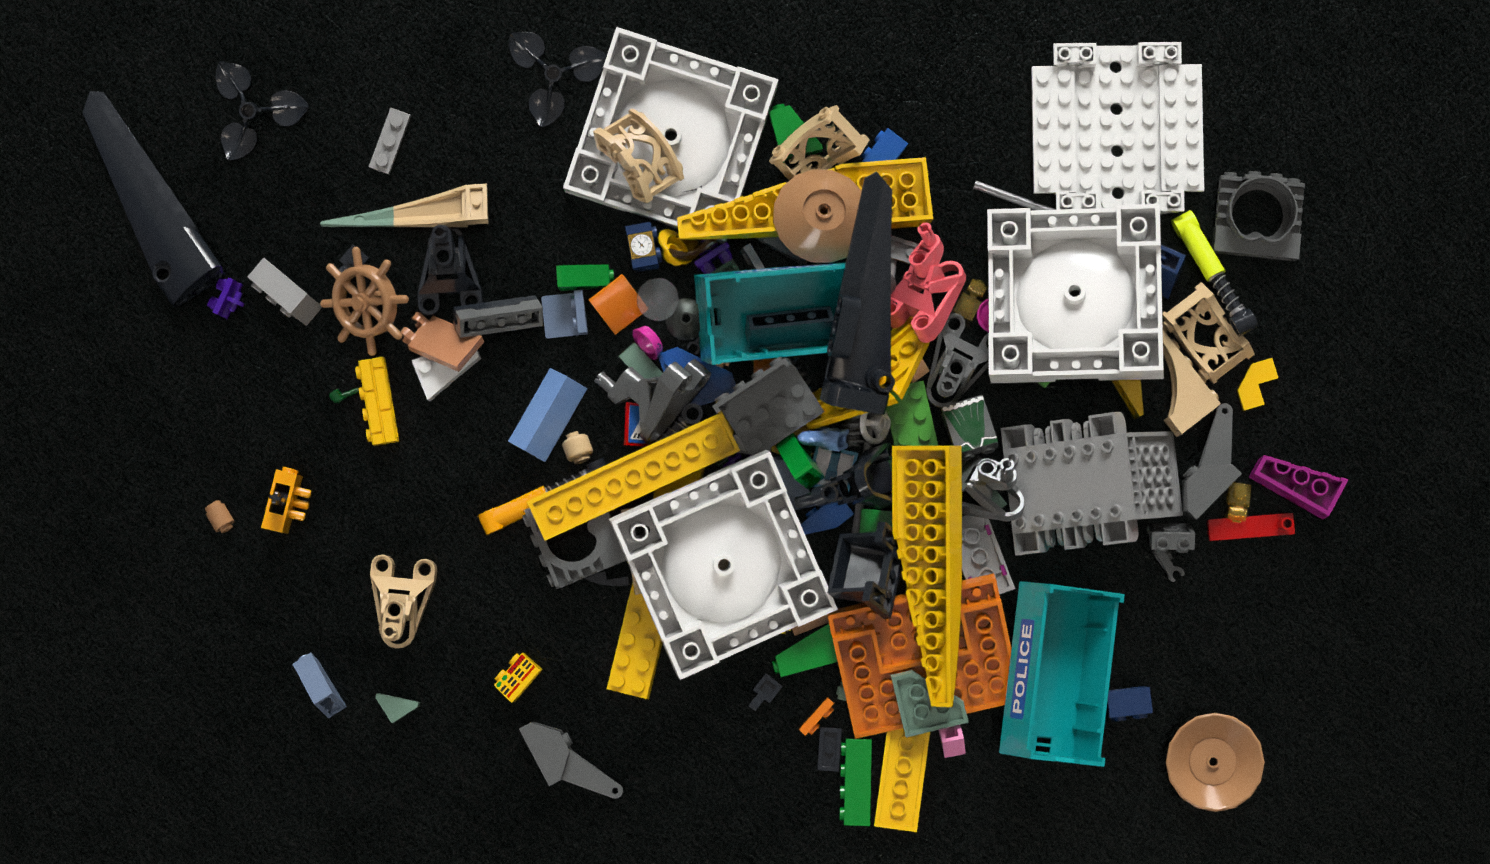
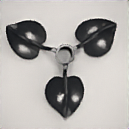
[509,32,607,127]
[216,61,309,160]

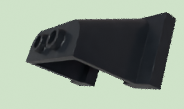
[827,522,902,619]

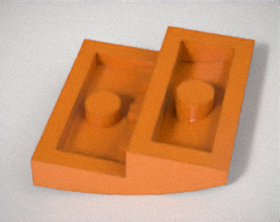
[589,274,648,335]

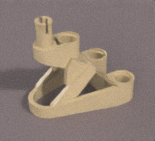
[370,555,437,648]

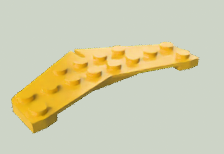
[805,316,930,429]

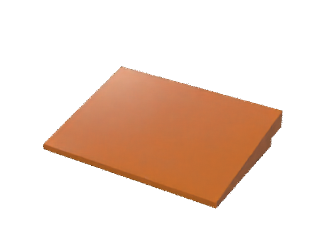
[827,573,1011,739]

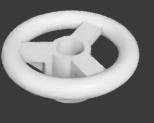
[860,410,891,445]

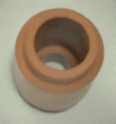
[205,500,234,533]

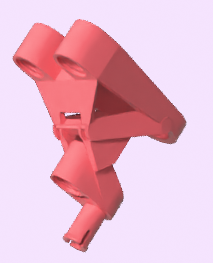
[891,223,966,343]

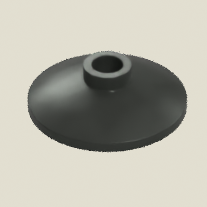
[665,298,700,341]

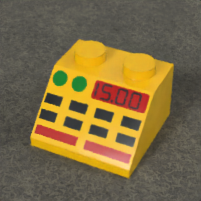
[494,653,543,703]

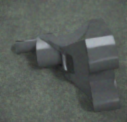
[926,313,989,408]
[595,359,711,444]
[962,454,1025,522]

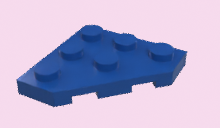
[658,347,736,410]

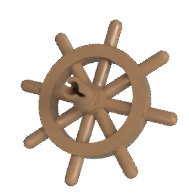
[320,247,409,356]

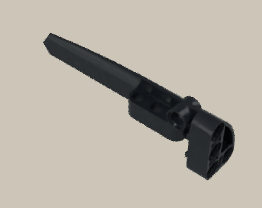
[82,91,225,307]
[820,172,895,415]

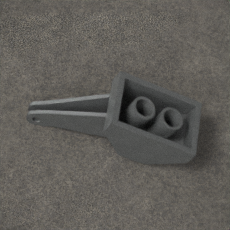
[1182,403,1242,521]
[519,721,623,799]

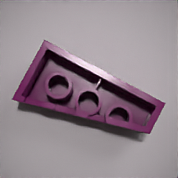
[1249,455,1349,520]

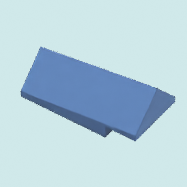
[508,368,587,462]

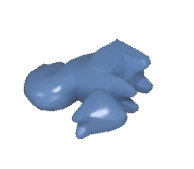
[797,426,849,452]

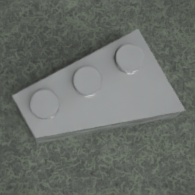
[248,258,322,326]

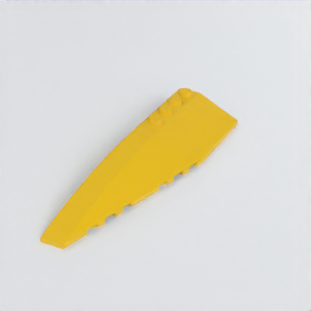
[677,158,933,240]
[892,446,962,707]

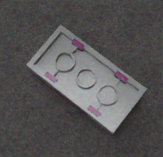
[962,515,1015,594]

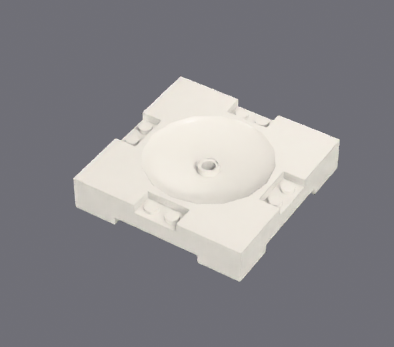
[563,27,778,244]
[987,204,1164,383]
[609,450,838,680]

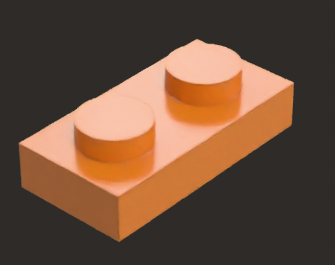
[799,698,834,736]

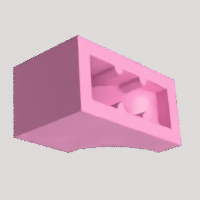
[939,725,966,758]

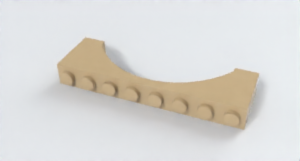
[1163,325,1221,437]

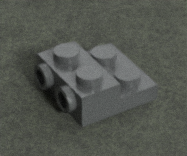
[1147,523,1195,553]

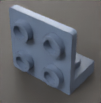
[541,290,588,339]

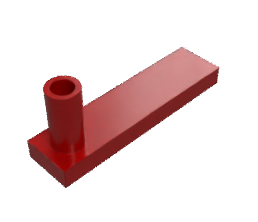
[1207,513,1295,541]

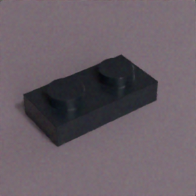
[817,727,842,772]

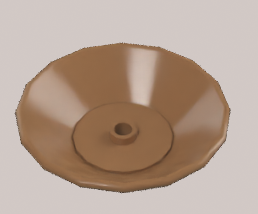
[773,169,861,263]
[1166,713,1265,812]

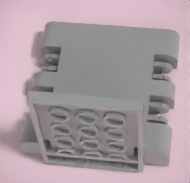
[1001,412,1183,555]

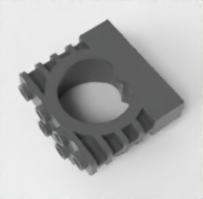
[1212,171,1305,261]
[522,508,627,589]

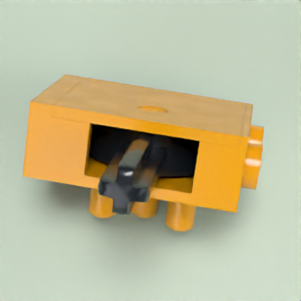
[261,467,311,534]

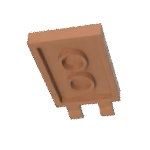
[400,312,484,372]

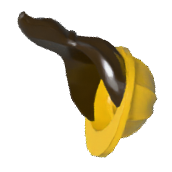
[658,229,717,266]

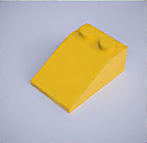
[1111,380,1143,419]

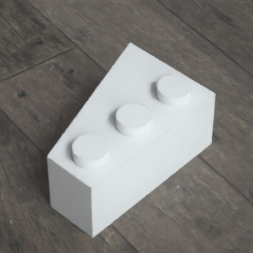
[412,350,481,402]

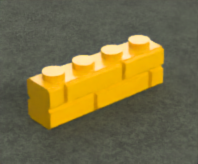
[355,357,399,446]

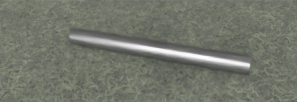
[973,181,1056,211]

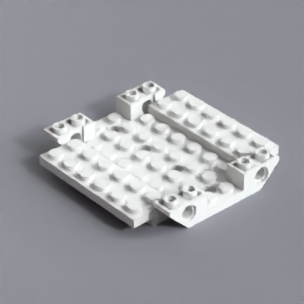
[1031,42,1204,214]

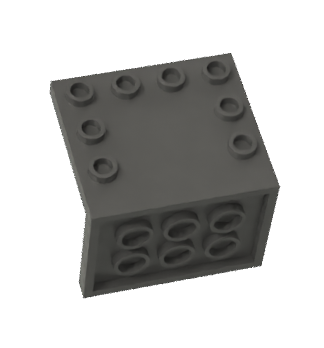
[712,357,825,456]

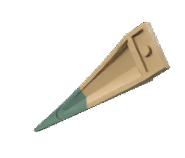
[320,184,488,227]

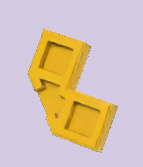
[1237,358,1278,411]

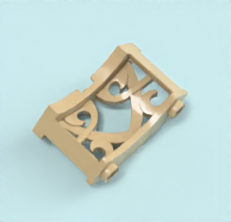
[769,105,869,181]
[593,108,684,203]
[1162,282,1255,384]

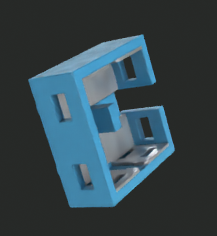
[813,446,858,492]

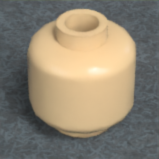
[562,431,593,465]

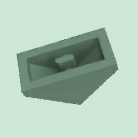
[376,693,420,723]

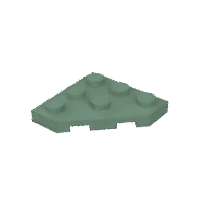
[891,670,968,737]

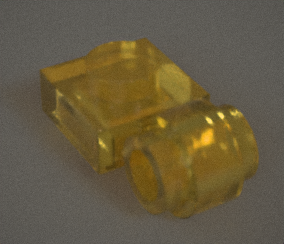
[953,279,988,321]
[1227,482,1252,523]

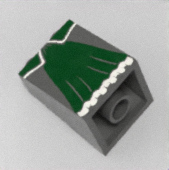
[941,395,998,461]

